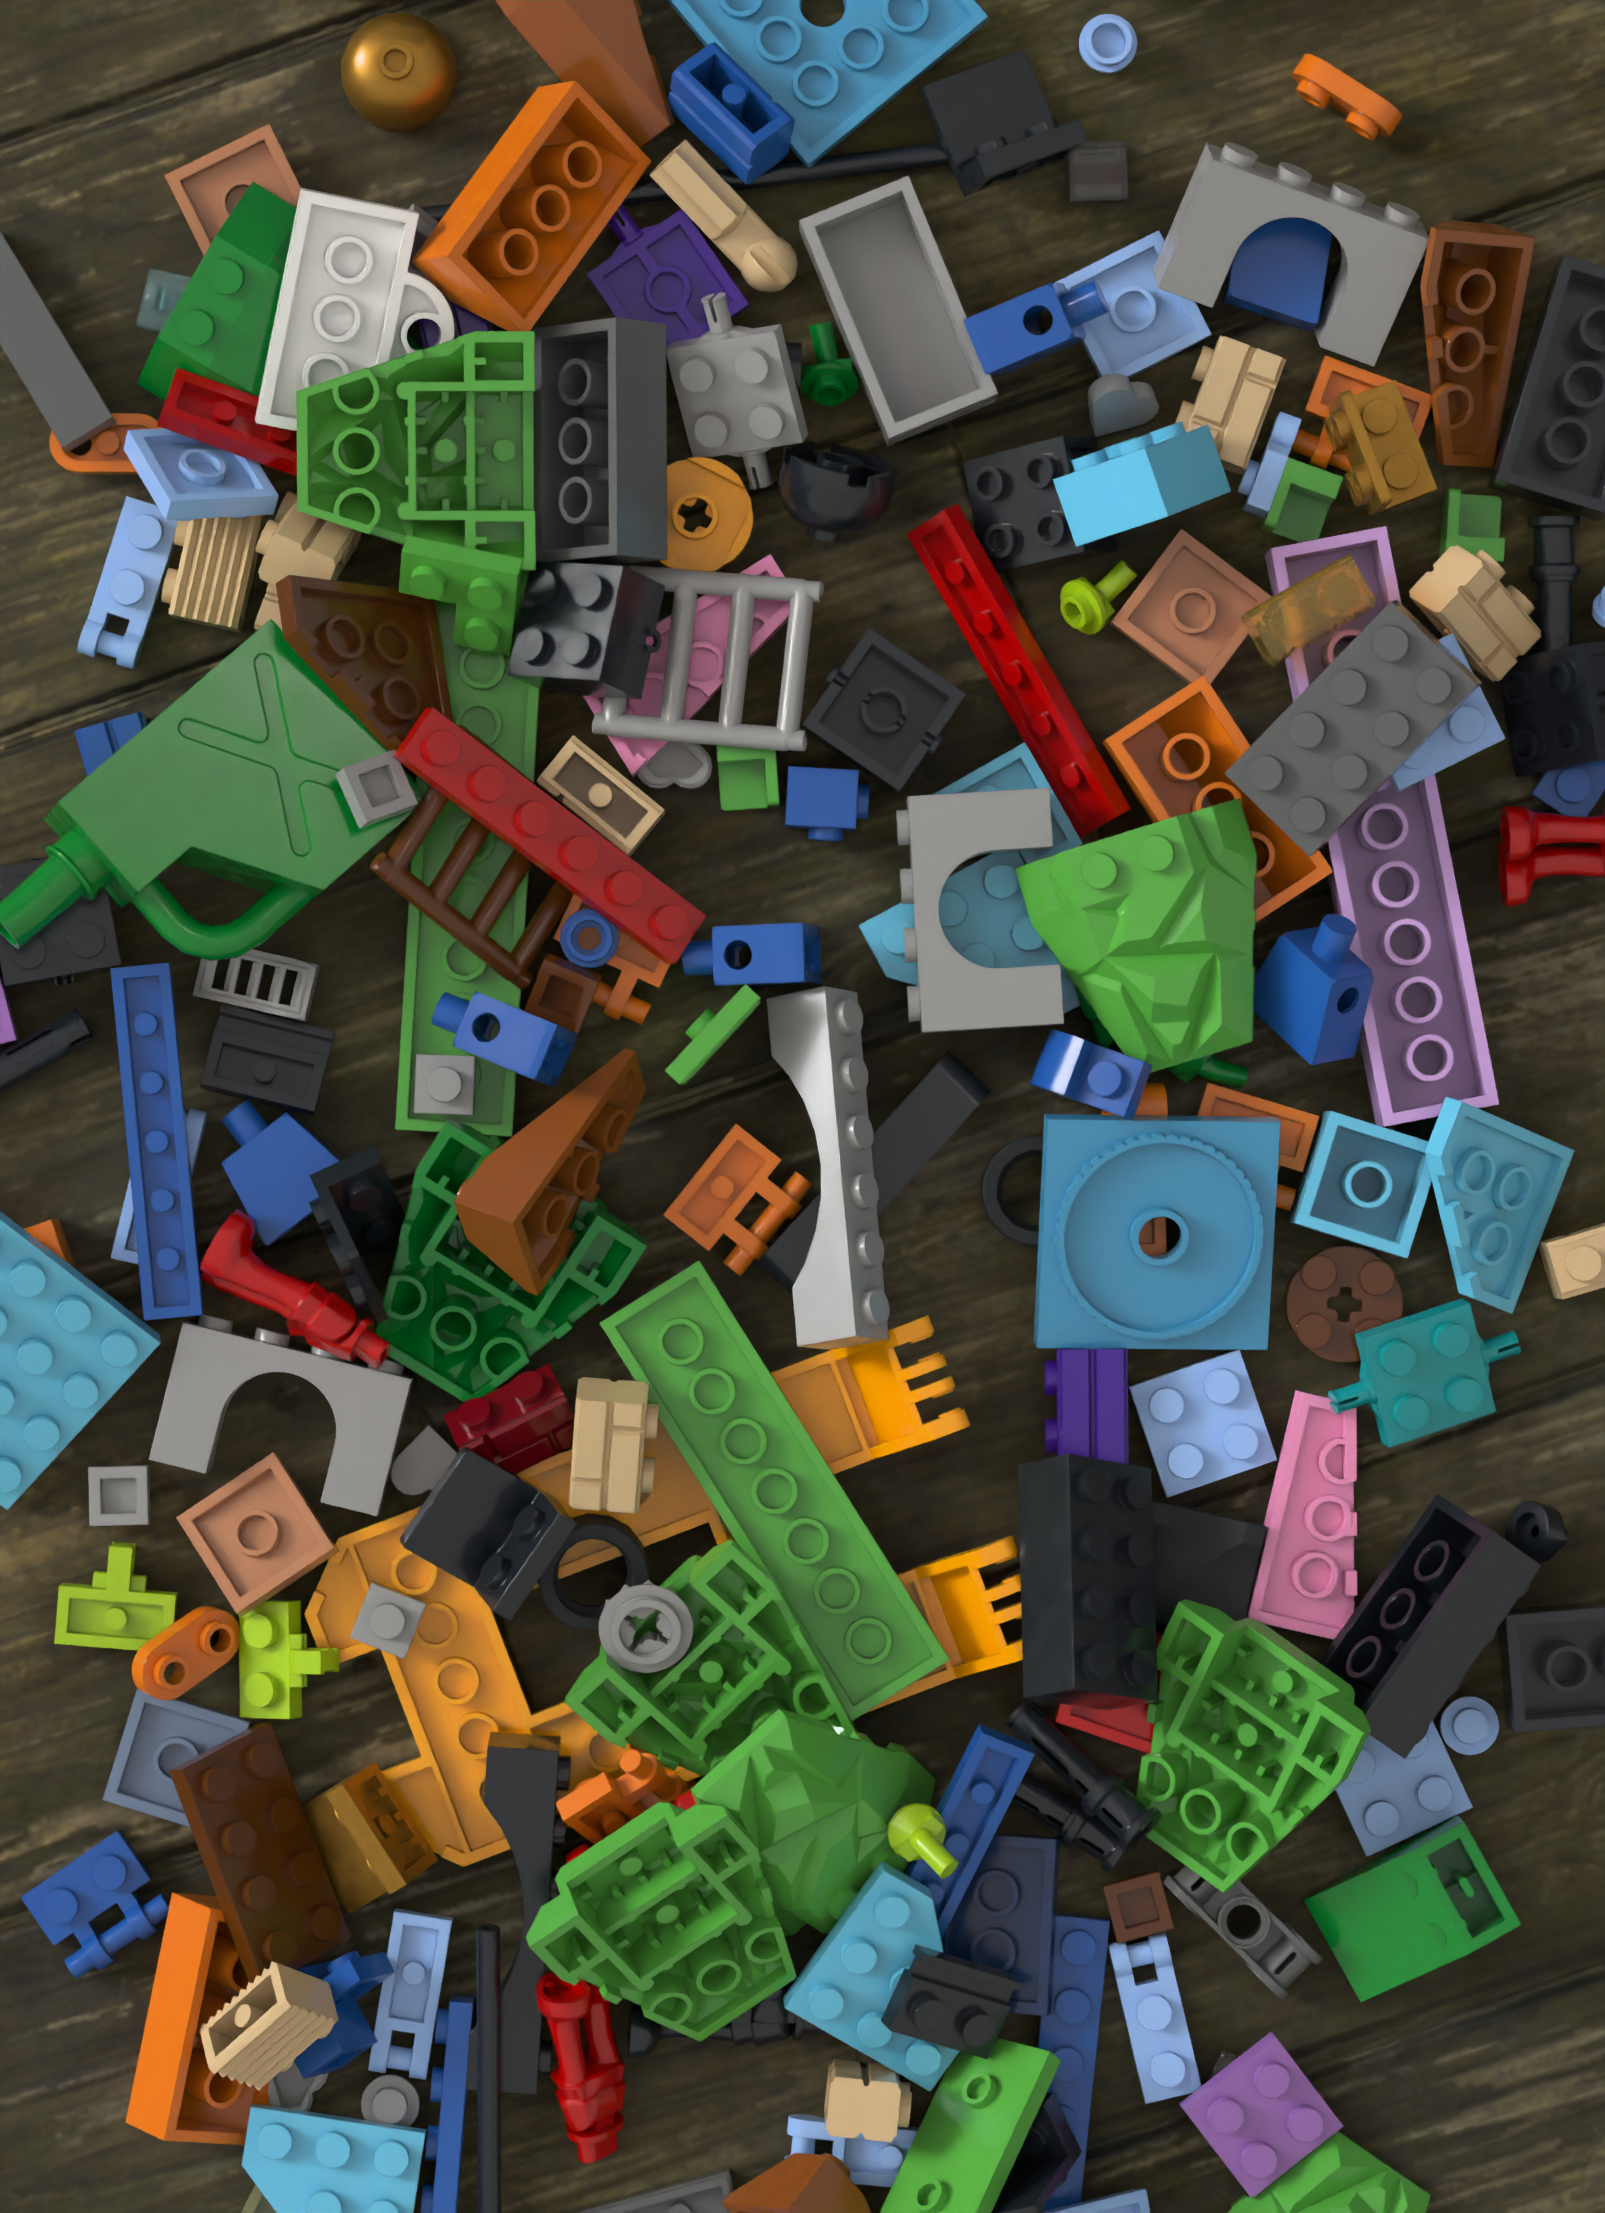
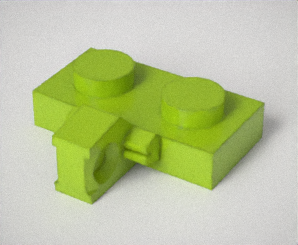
[54,1542,178,1651]
[239,1599,339,1719]

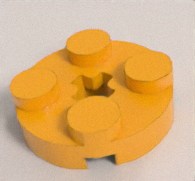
[657,457,753,572]

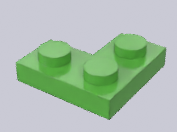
[399,535,523,656]

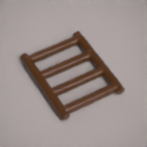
[370,725,573,990]

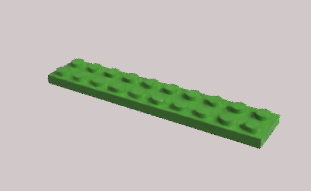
[395,570,540,1137]

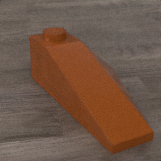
[496,0,675,149]
[1420,220,1535,468]
[454,1048,647,1296]
[722,2153,871,2213]

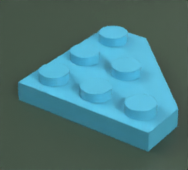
[858,852,1080,1014]
[1425,1096,1575,1314]
[783,1861,960,2091]
[242,2103,427,2213]

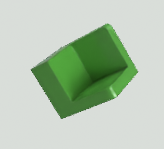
[1259,457,1343,543]
[1439,488,1505,565]
[716,745,779,811]

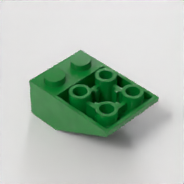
[1303,1815,1521,2002]

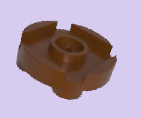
[1284,1246,1403,1363]

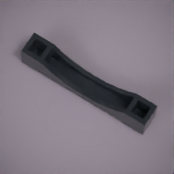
[466,1732,571,2095]

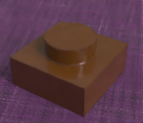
[524,953,602,1034]
[1101,1869,1174,1944]

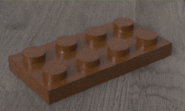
[169,1722,351,1983]

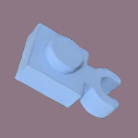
[1237,412,1302,518]

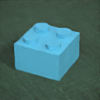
[1053,421,1231,547]
[1289,1111,1432,1258]

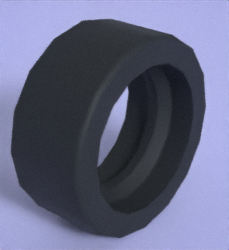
[980,1136,1043,1246]
[538,1513,650,1632]

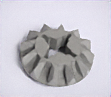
[599,1579,693,1673]

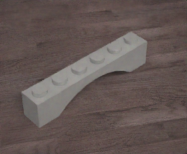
[767,986,890,1350]

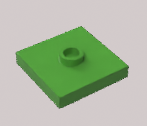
[665,984,761,1085]

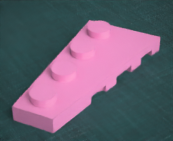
[583,554,790,778]
[1246,1390,1357,1640]

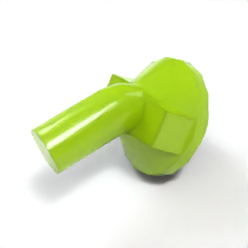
[1060,560,1138,635]
[887,1803,958,1879]

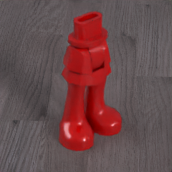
[1498,806,1605,907]
[200,1209,390,1369]
[536,1972,626,2163]

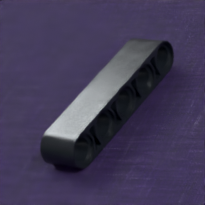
[756,1051,992,1296]

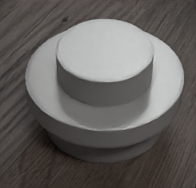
[361,2074,420,2127]

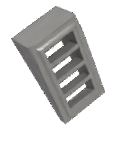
[193,949,320,1022]

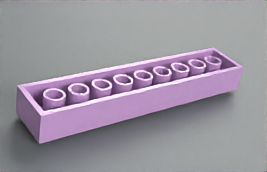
[1265,526,1499,1127]

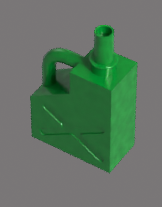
[0,619,424,961]

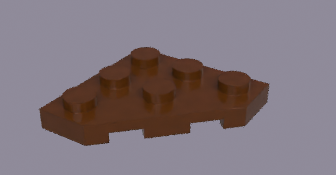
[276,575,453,752]

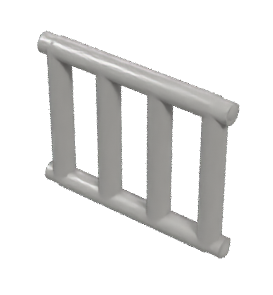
[592,565,824,751]

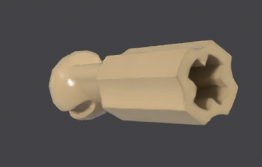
[649,139,798,293]

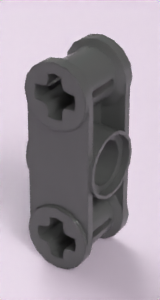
[1162,1865,1324,2001]

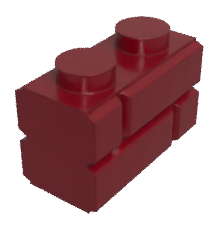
[443,1363,575,1474]

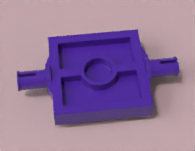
[586,202,749,364]

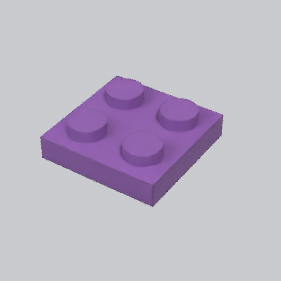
[1179,2032,1343,2198]

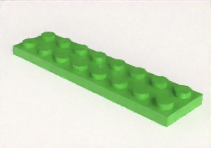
[599,1260,950,1721]

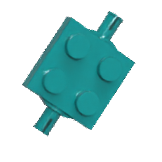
[1328,1298,1521,1448]

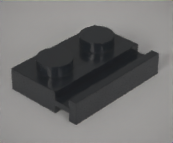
[200,1003,335,1116]
[881,1944,1022,2059]

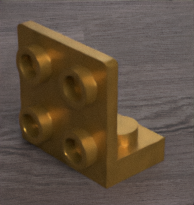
[1324,380,1437,517]
[302,1761,438,1913]

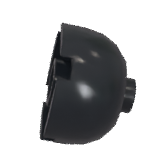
[778,441,898,543]

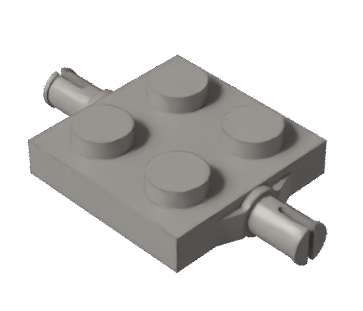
[666,292,809,489]

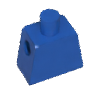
[1224,217,1332,332]
[963,280,1109,375]
[1254,914,1374,1066]
[682,923,822,987]
[432,991,579,1088]
[220,1099,342,1246]

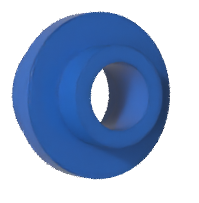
[560,909,619,968]

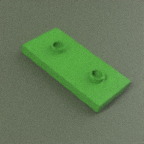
[880,2038,1062,2213]

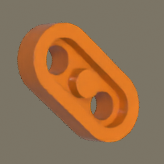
[1291,54,1403,141]
[49,413,162,474]
[132,1606,240,1700]

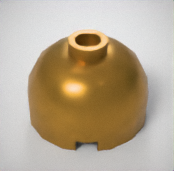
[341,13,457,132]

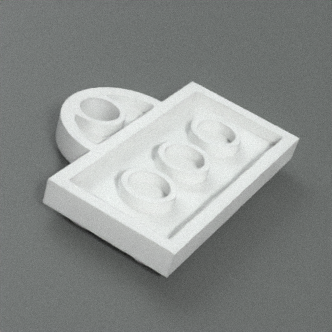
[255,188,454,431]

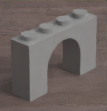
[1152,142,1429,367]
[896,788,1064,1033]
[149,1314,415,1516]

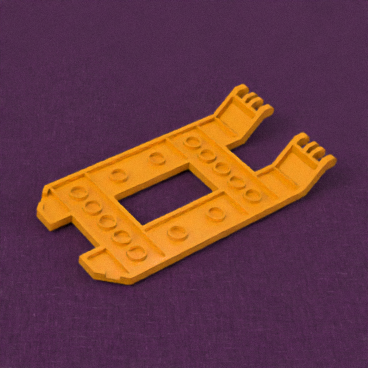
[304,1315,1023,1867]

